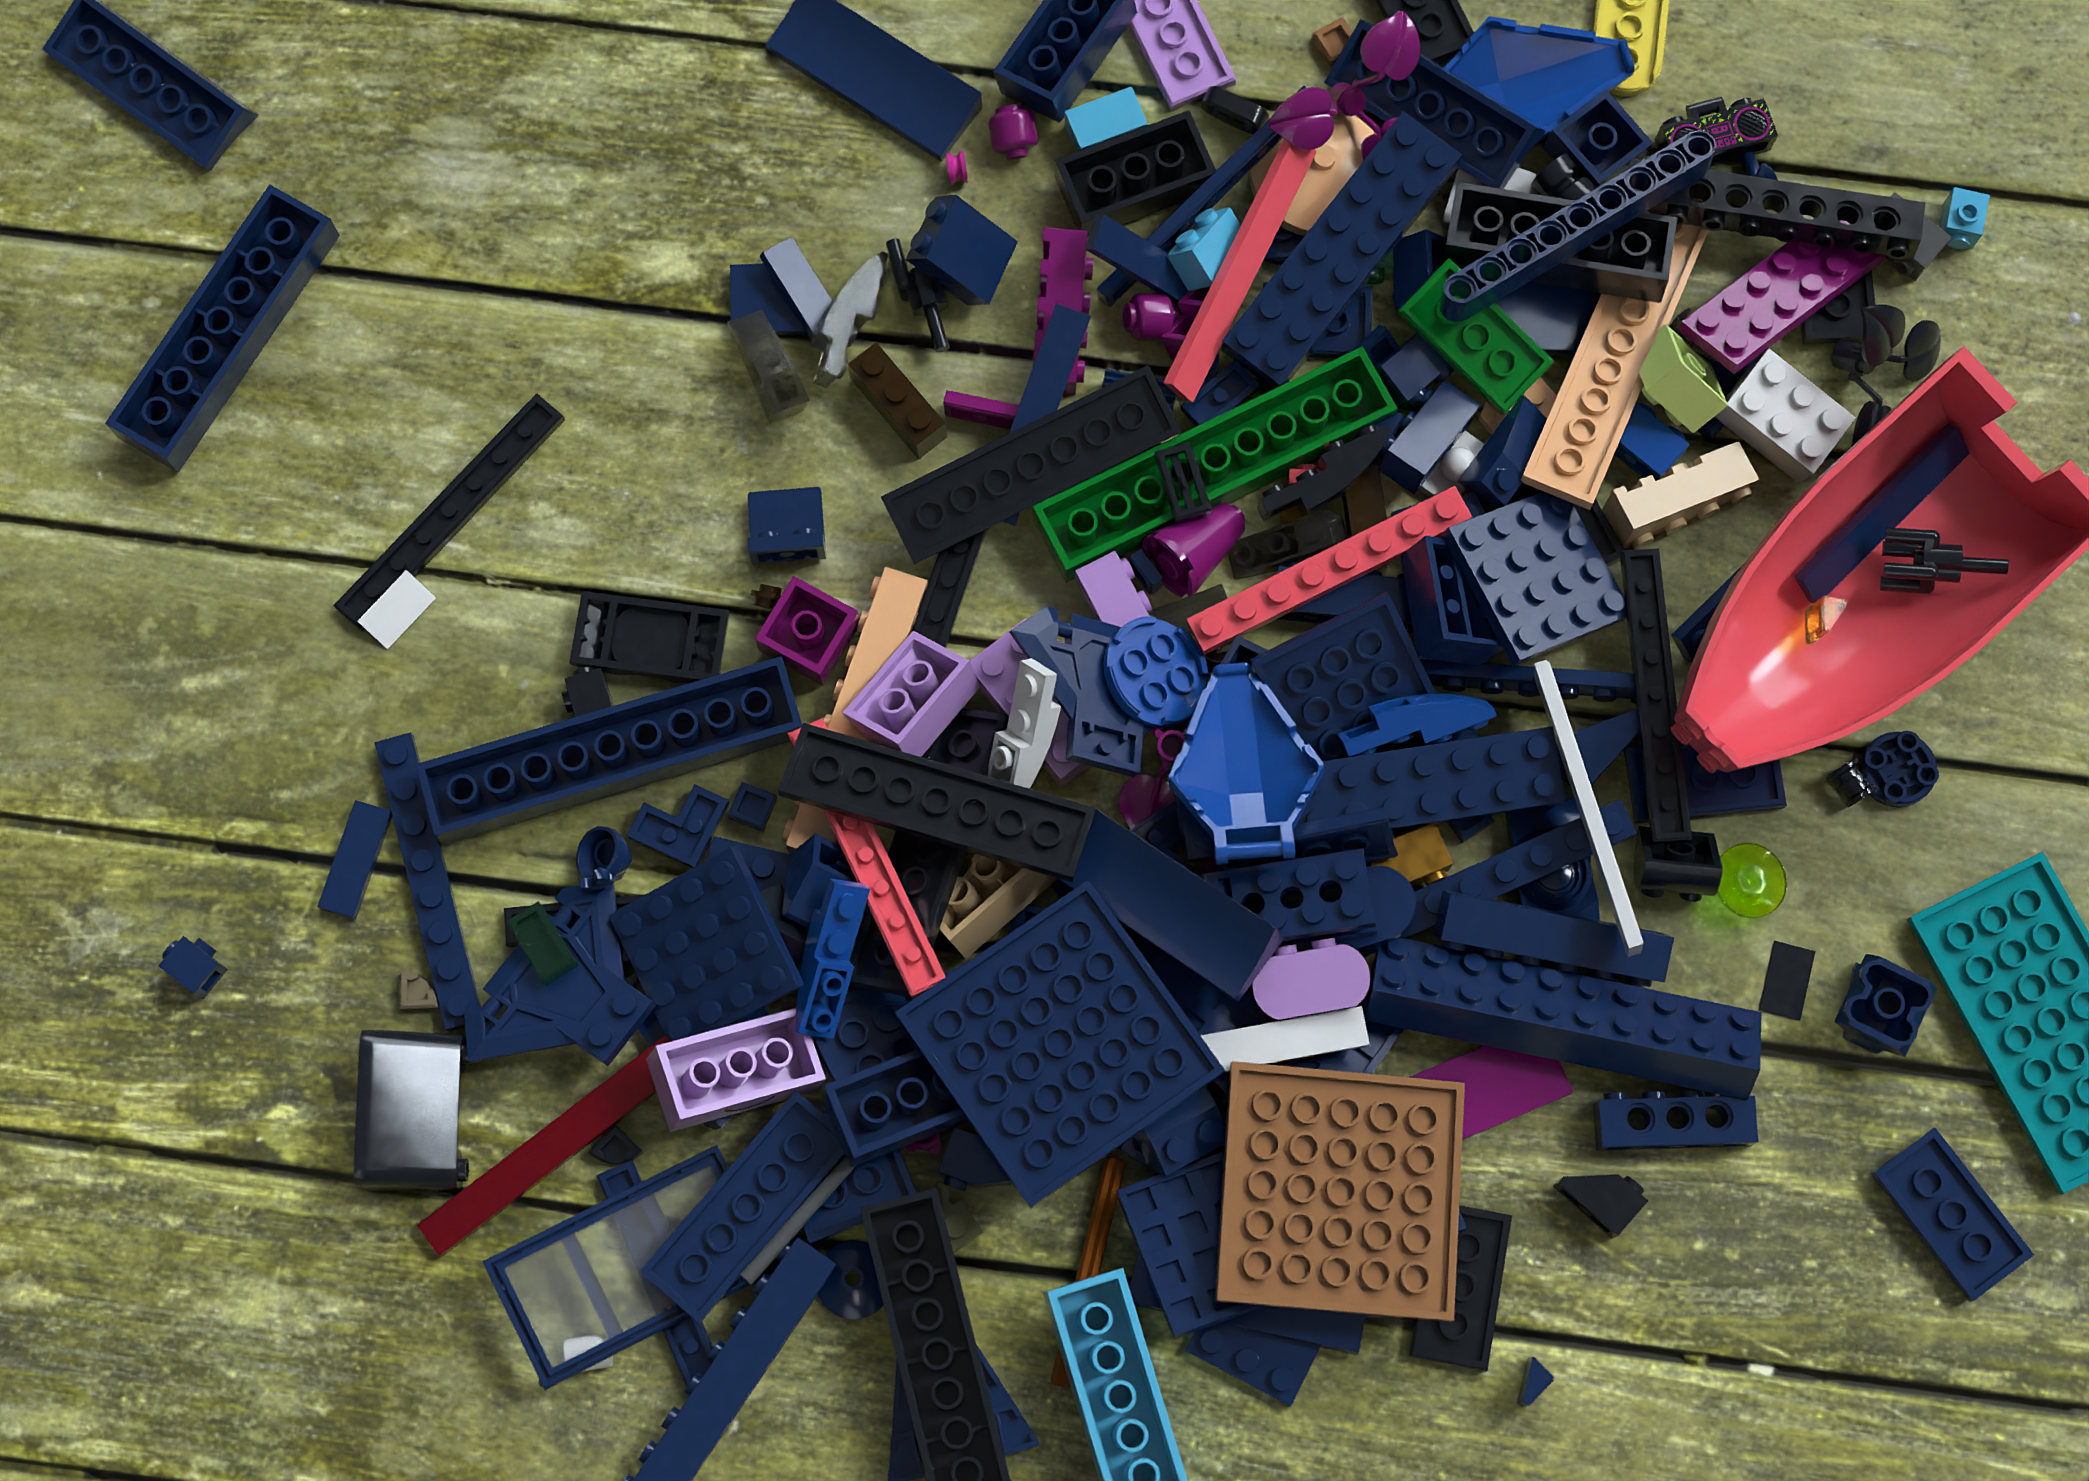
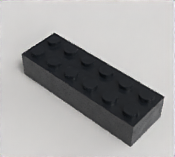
[1442,182,1677,303]

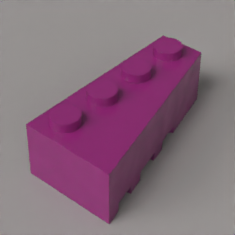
[1033,227,1094,395]

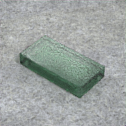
[506,901,579,986]

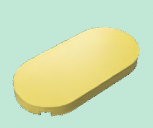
[1593,0,1669,97]

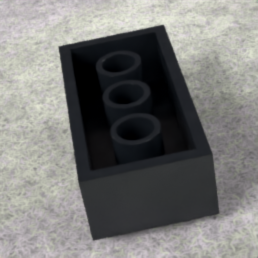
[1055,110,1216,238]

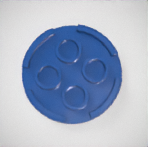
[1103,616,1209,728]

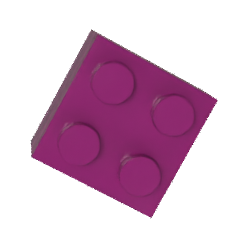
[755,576,860,686]

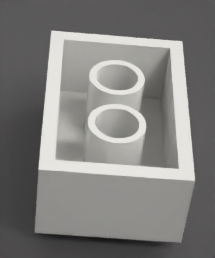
[1714,349,1856,483]

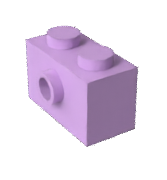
[1075,551,1152,627]

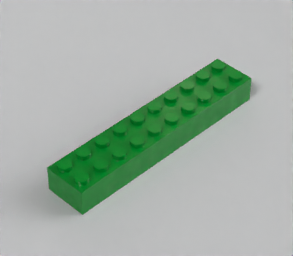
[1032,346,1398,583]

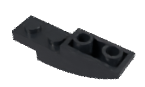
[1257,424,1391,521]

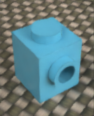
[1940,187,1990,249]

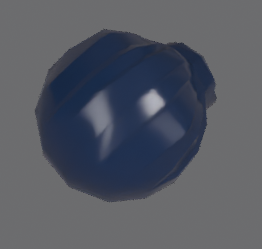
[576,826,632,890]

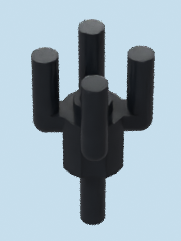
[886,238,950,353]
[1880,527,2009,594]

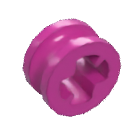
[946,151,968,185]

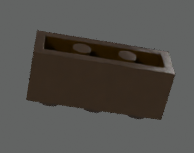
[848,342,947,459]

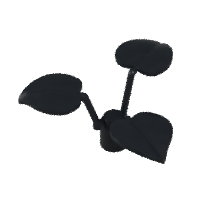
[1831,304,1941,447]

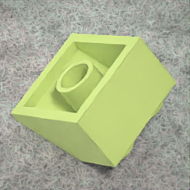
[1639,324,1728,433]

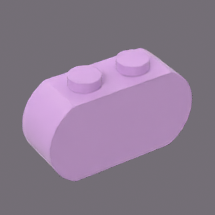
[1252,938,1370,1020]

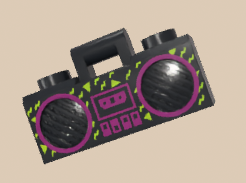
[1655,96,1778,167]

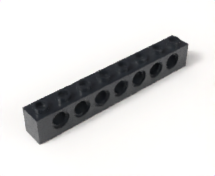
[1628,158,1926,259]

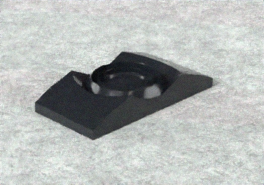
[569,591,730,683]

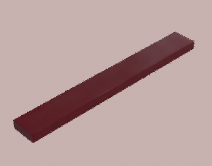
[417,1034,671,1257]

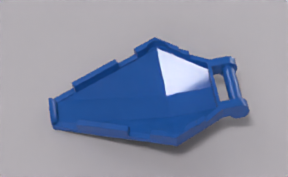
[1444,16,1634,146]
[1168,663,1324,865]

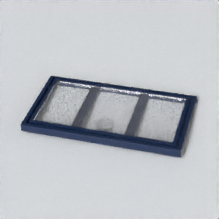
[482,1145,779,1390]

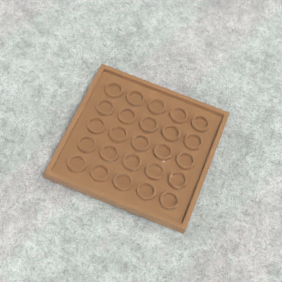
[1215,1061,1465,1322]

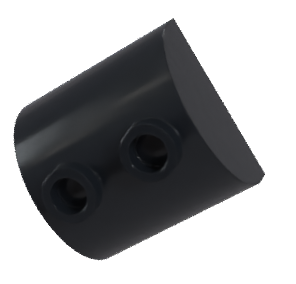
[1634,826,1723,902]

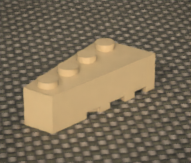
[1602,441,1760,550]
[940,854,1057,959]

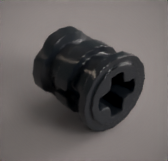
[1825,757,1877,808]

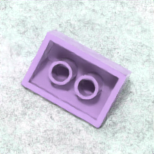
[842,631,981,757]

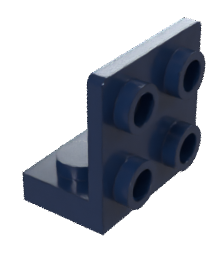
[747,487,826,565]

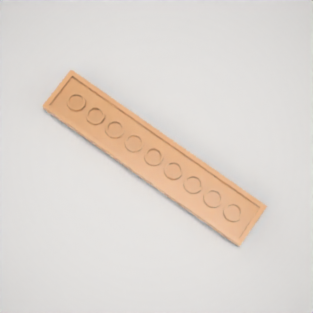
[1521,198,1709,510]

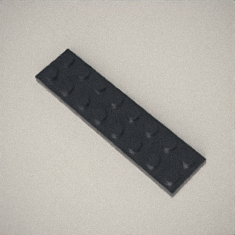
[881,365,1181,565]
[849,708,1009,997]
[778,723,1096,883]

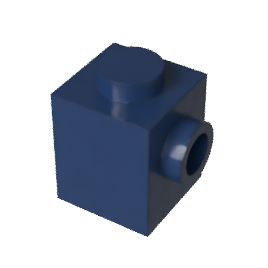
[159,936,228,999]

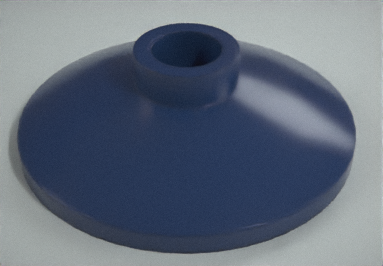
[818,1240,884,1319]

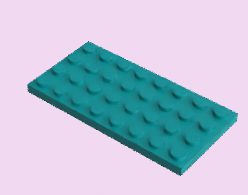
[1906,851,2089,1195]

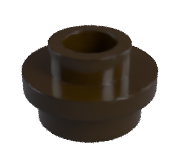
[751,584,782,609]

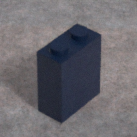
[905,195,1018,306]

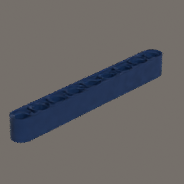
[1440,130,1716,322]

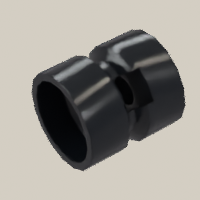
[1531,154,1597,201]

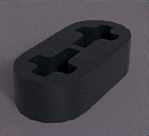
[1201,86,1270,134]

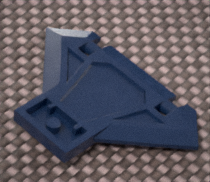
[1009,606,1208,777]
[464,883,656,1067]

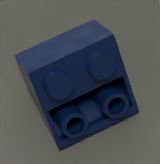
[782,833,868,929]

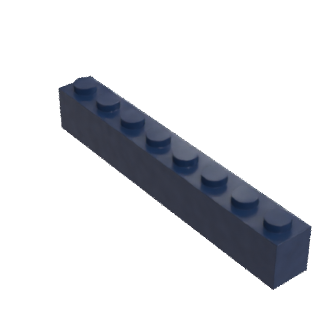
[623,1237,838,1481]

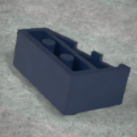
[1400,536,1503,665]

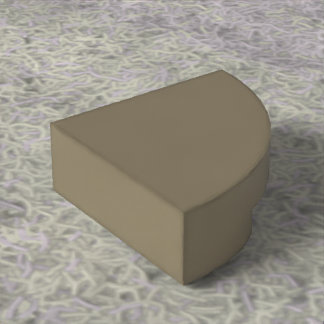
[399,971,440,1011]

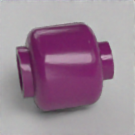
[988,104,1038,160]
[1122,293,1179,341]

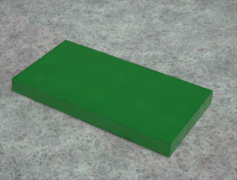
[1396,258,1554,415]

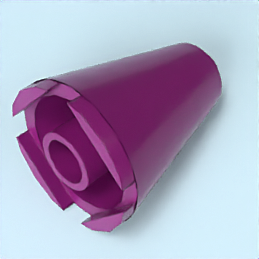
[1142,503,1245,597]

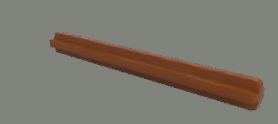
[1051,1157,1126,1388]

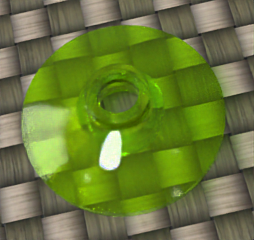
[1717,843,1787,918]

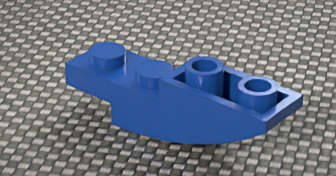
[1337,694,1497,757]
[795,878,870,1038]

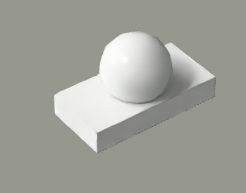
[1420,431,1485,497]

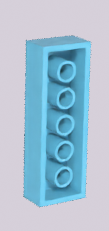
[1042,1268,1188,1481]

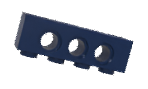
[1593,1090,1759,1151]

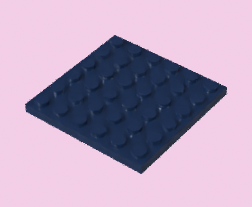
[895,880,1225,1209]

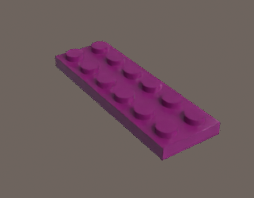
[1680,221,1885,374]

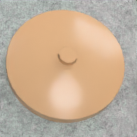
[1249,112,1374,236]

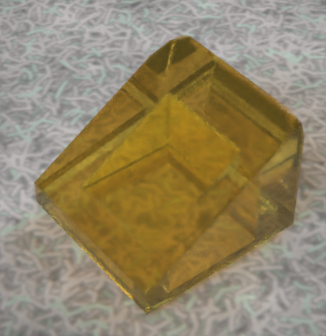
[1805,596,1847,645]

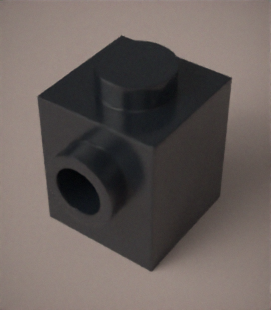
[561,667,614,717]

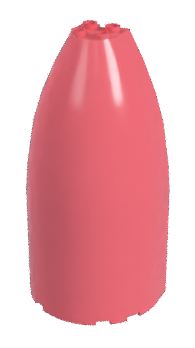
[1671,346,2089,773]

